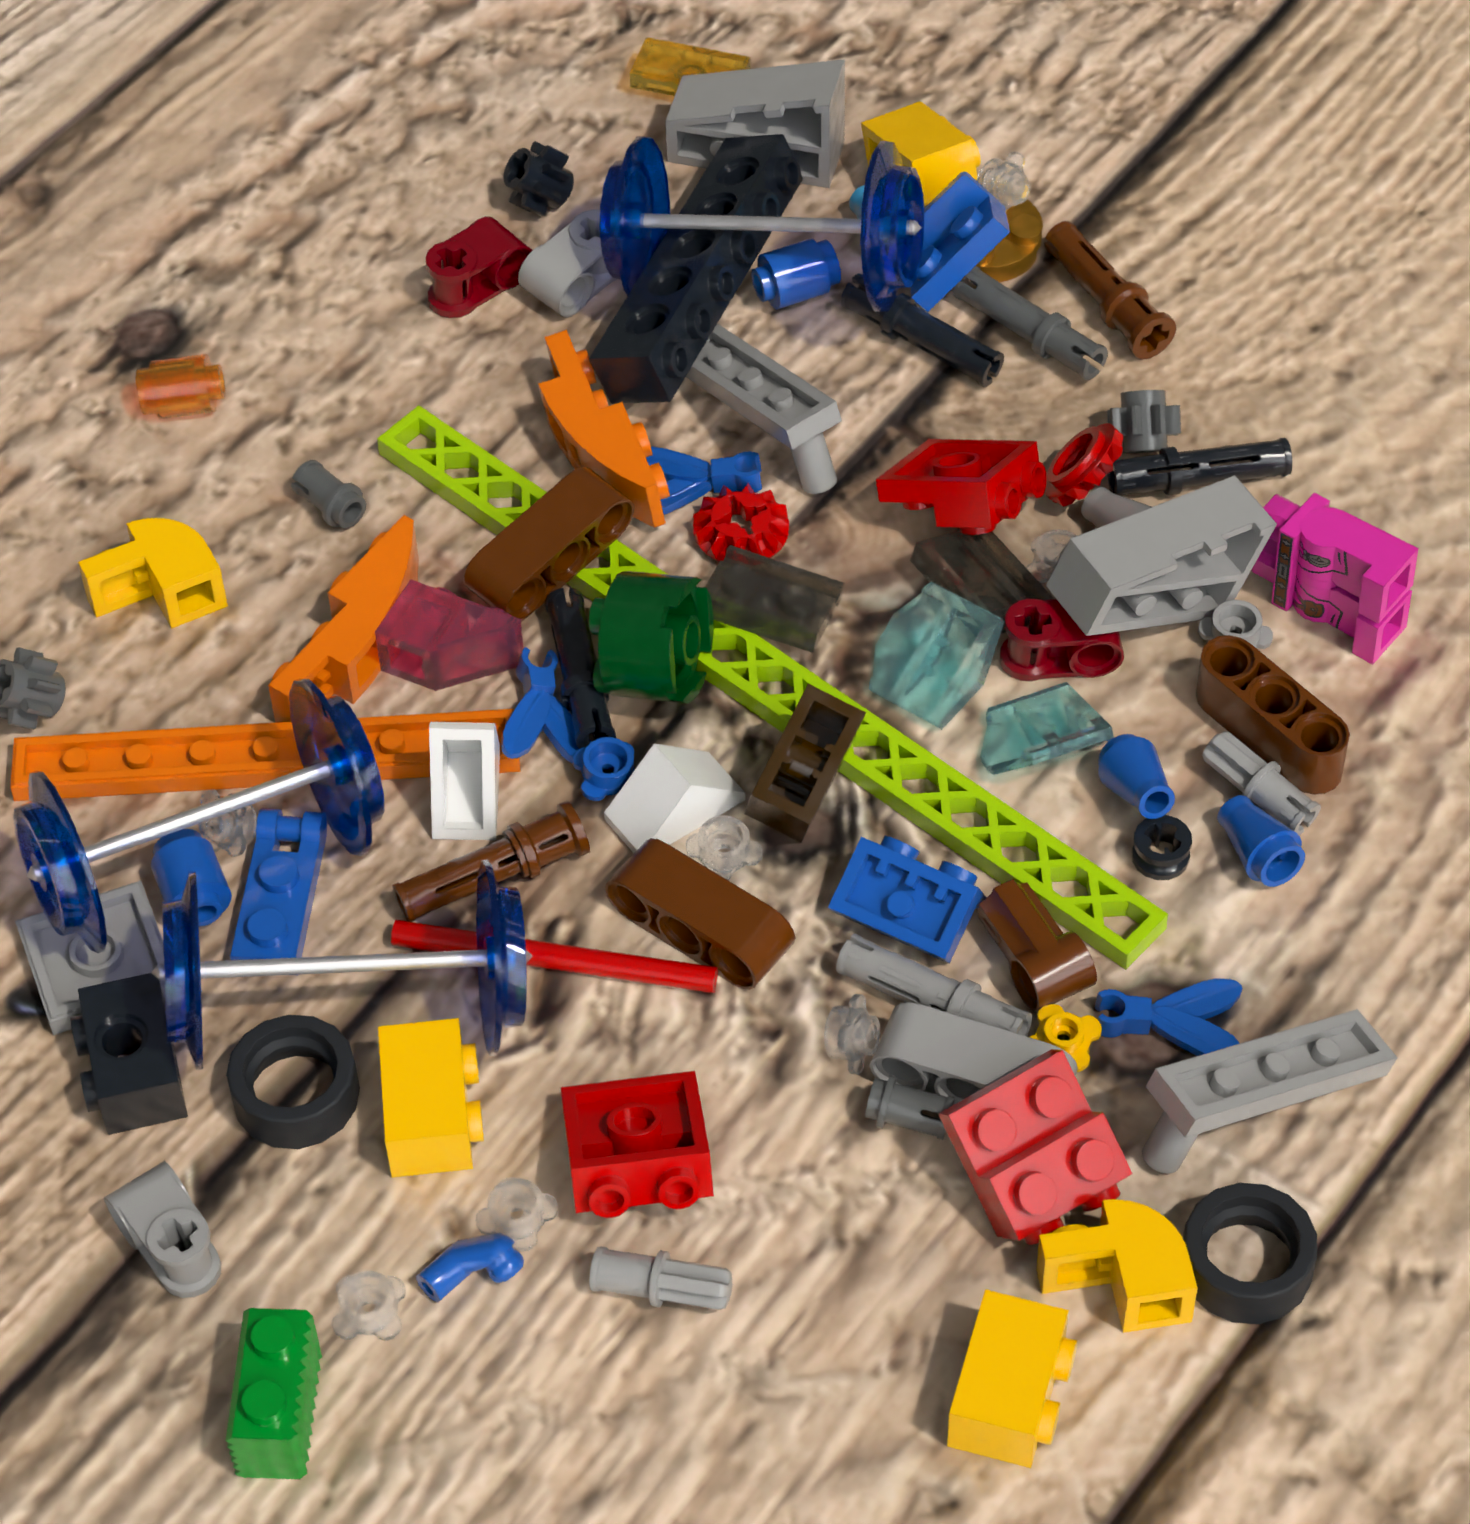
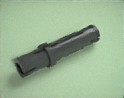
[953,266,1108,380]

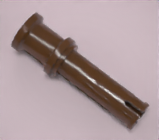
[1044,221,1176,359]
[392,800,590,922]

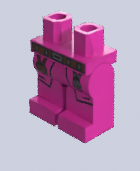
[1251,493,1419,665]

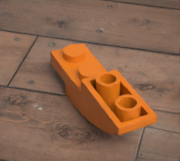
[538,330,670,528]
[268,515,419,723]

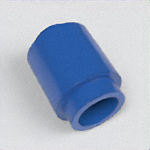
[751,238,841,310]
[151,829,232,927]

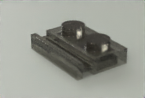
[910,530,1054,640]
[705,545,844,653]

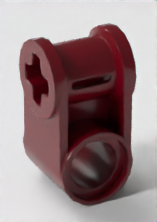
[425,216,533,318]
[999,599,1124,682]

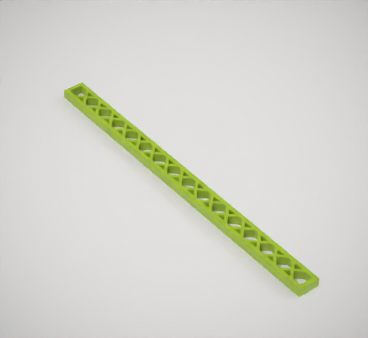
[377,405,1168,970]

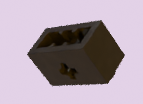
[745,684,866,843]

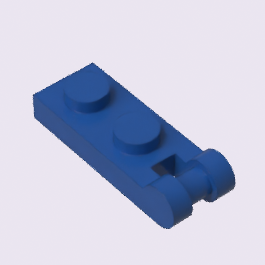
[230,808,327,976]

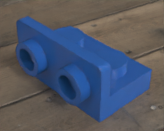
[885,172,1010,312]
[828,835,987,964]

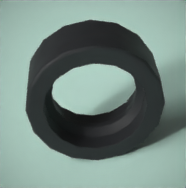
[226,1015,360,1149]
[1183,1183,1317,1324]

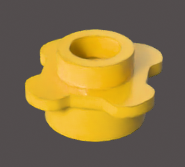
[1029,1004,1102,1072]

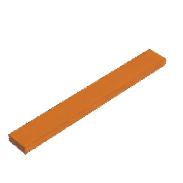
[10,709,521,801]

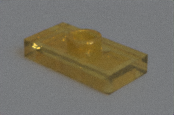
[629,37,751,96]

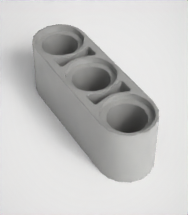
[870,1002,1078,1105]

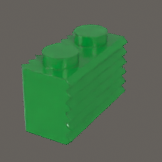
[225,1308,322,1480]

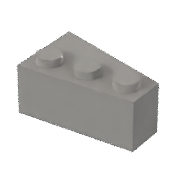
[665,59,845,188]
[1046,475,1277,636]

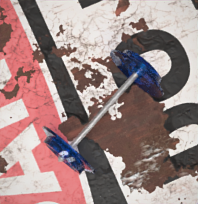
[599,136,925,311]
[13,679,385,953]
[151,860,532,1070]

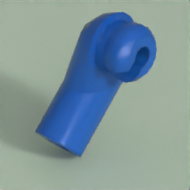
[416,1232,524,1302]

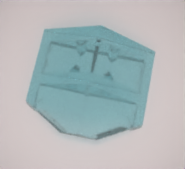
[869,582,1005,730]
[980,682,1114,775]

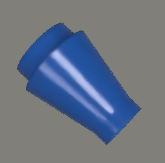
[1098,734,1175,819]
[1217,795,1305,887]

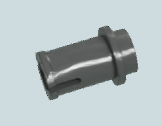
[291,460,366,528]
[865,1075,955,1140]

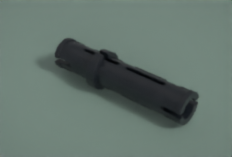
[841,273,1004,387]
[1107,437,1292,496]
[544,588,616,749]

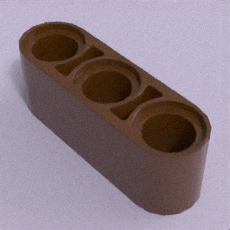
[464,466,634,623]
[1196,635,1350,795]
[605,838,796,990]

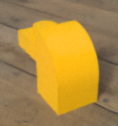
[78,518,228,629]
[1036,1199,1198,1333]

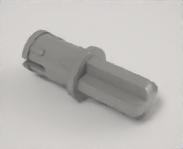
[1202,731,1321,835]
[589,1246,733,1310]

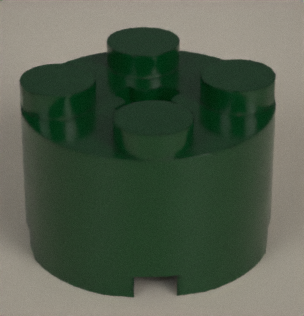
[589,571,714,703]

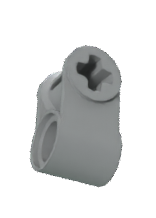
[518,209,624,317]
[104,1161,222,1298]

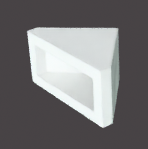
[429,722,500,840]
[604,743,745,853]

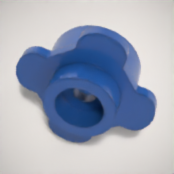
[573,737,635,801]

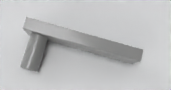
[686,323,842,494]
[1142,1009,1398,1174]

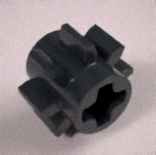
[504,141,574,216]

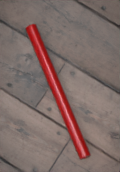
[391,920,718,993]

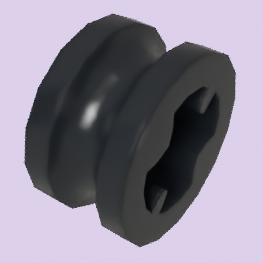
[1132,815,1192,880]

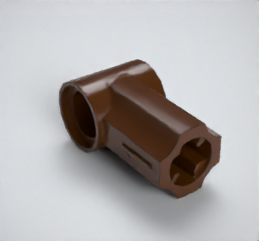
[978,879,1097,1012]

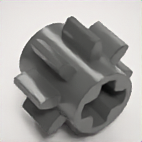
[1107,390,1181,453]
[0,647,66,730]

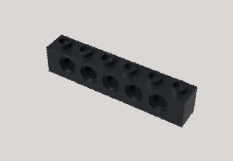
[589,134,803,404]

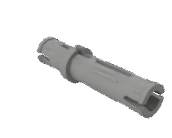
[836,934,1032,1036]

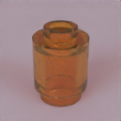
[136,354,226,419]

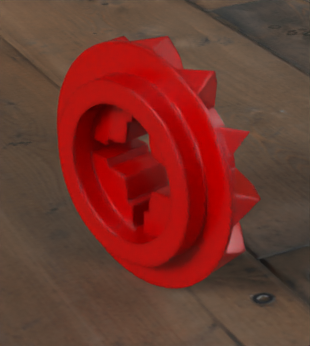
[1044,423,1124,507]
[693,483,790,566]

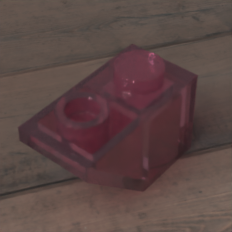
[375,579,524,691]

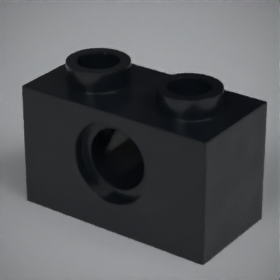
[70,973,188,1135]

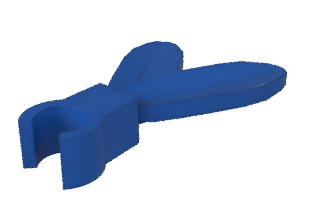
[633,447,762,519]
[501,647,591,764]
[1094,978,1243,1056]

